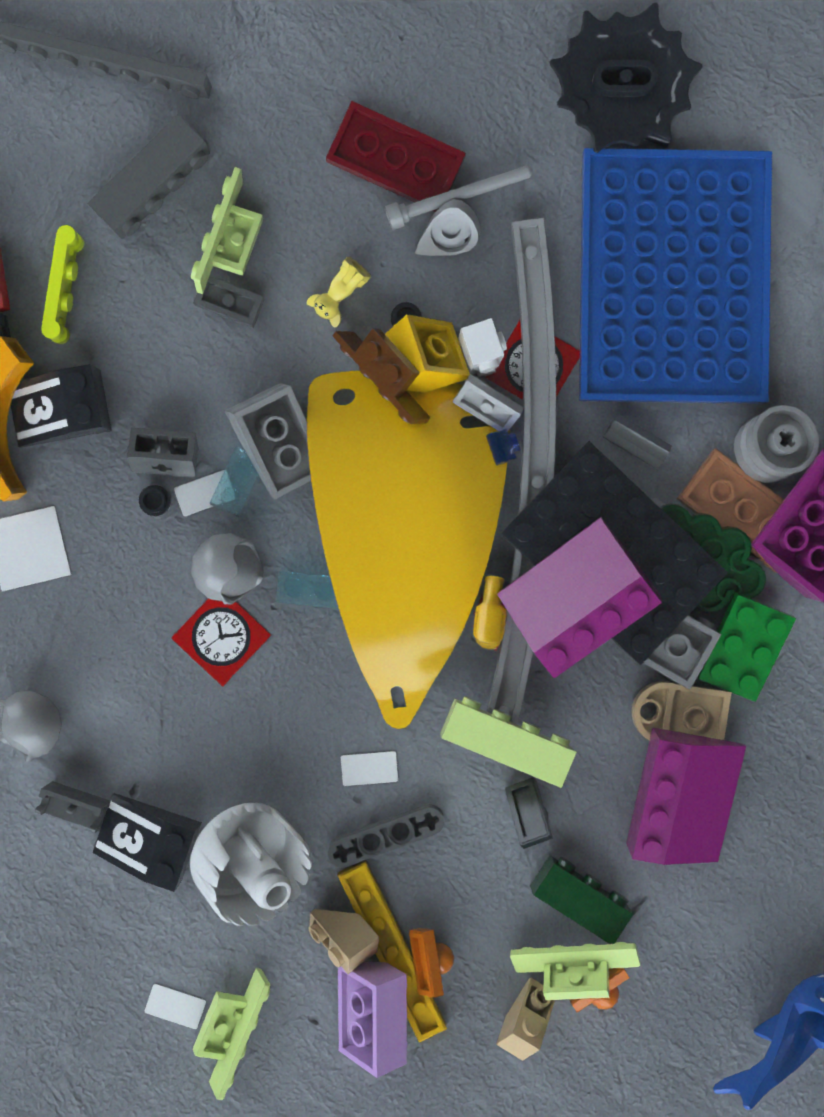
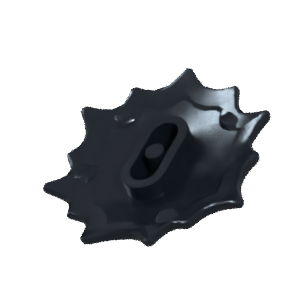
[549,2,703,153]

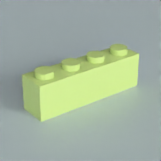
[440,697,577,788]

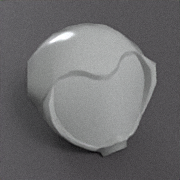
[191,533,264,605]
[0,691,62,762]

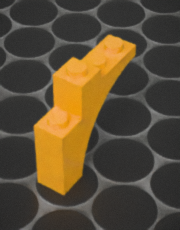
[0,336,35,502]

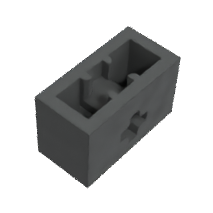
[127,427,199,477]

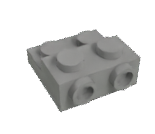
[643,616,721,689]

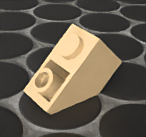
[309,909,379,974]
[496,978,555,1061]

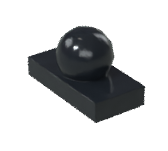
[505,777,553,849]

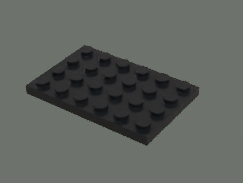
[500,441,728,665]

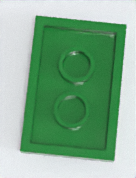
[697,592,796,702]

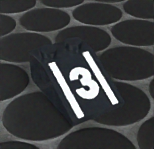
[10,364,112,448]
[93,793,202,892]

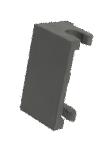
[35,781,110,833]

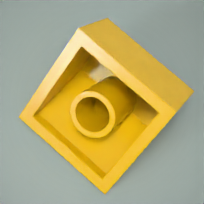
[385,314,470,393]

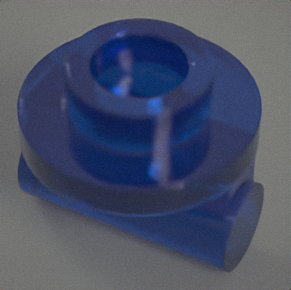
[486,428,521,466]

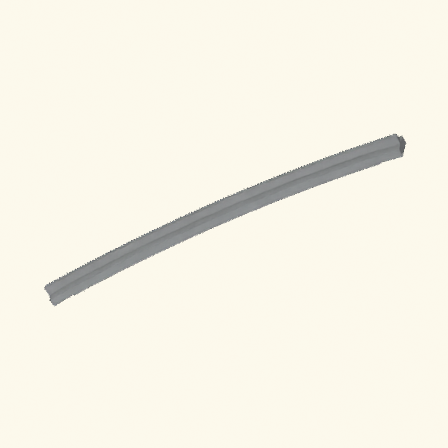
[486,218,556,724]

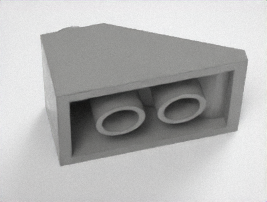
[225,383,311,500]

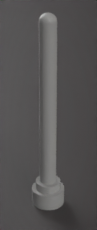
[384,166,532,231]

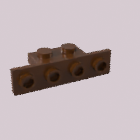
[332,328,430,424]

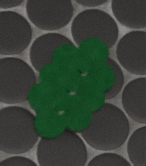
[660,503,766,612]

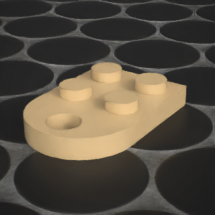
[631,681,732,741]

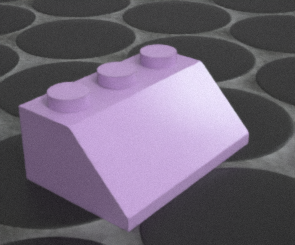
[338,962,407,1078]

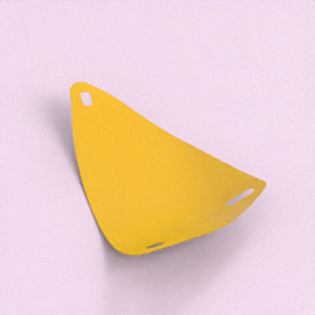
[307,371,510,729]

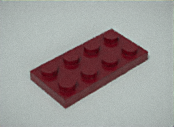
[326,101,466,212]

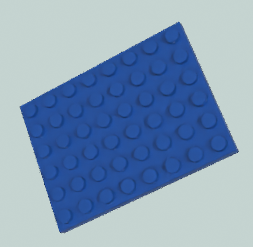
[579,148,772,404]

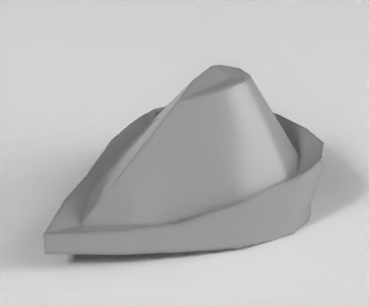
[414,199,481,256]

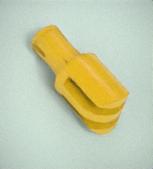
[473,576,507,649]

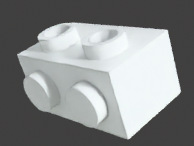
[458,318,507,377]

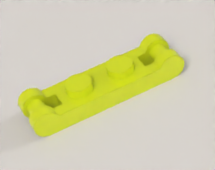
[41,225,84,344]

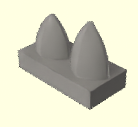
[453,374,524,435]

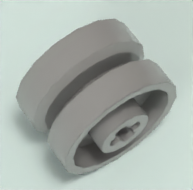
[734,405,819,483]

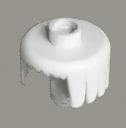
[190,803,312,926]

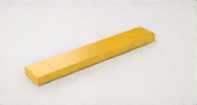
[337,860,447,1043]

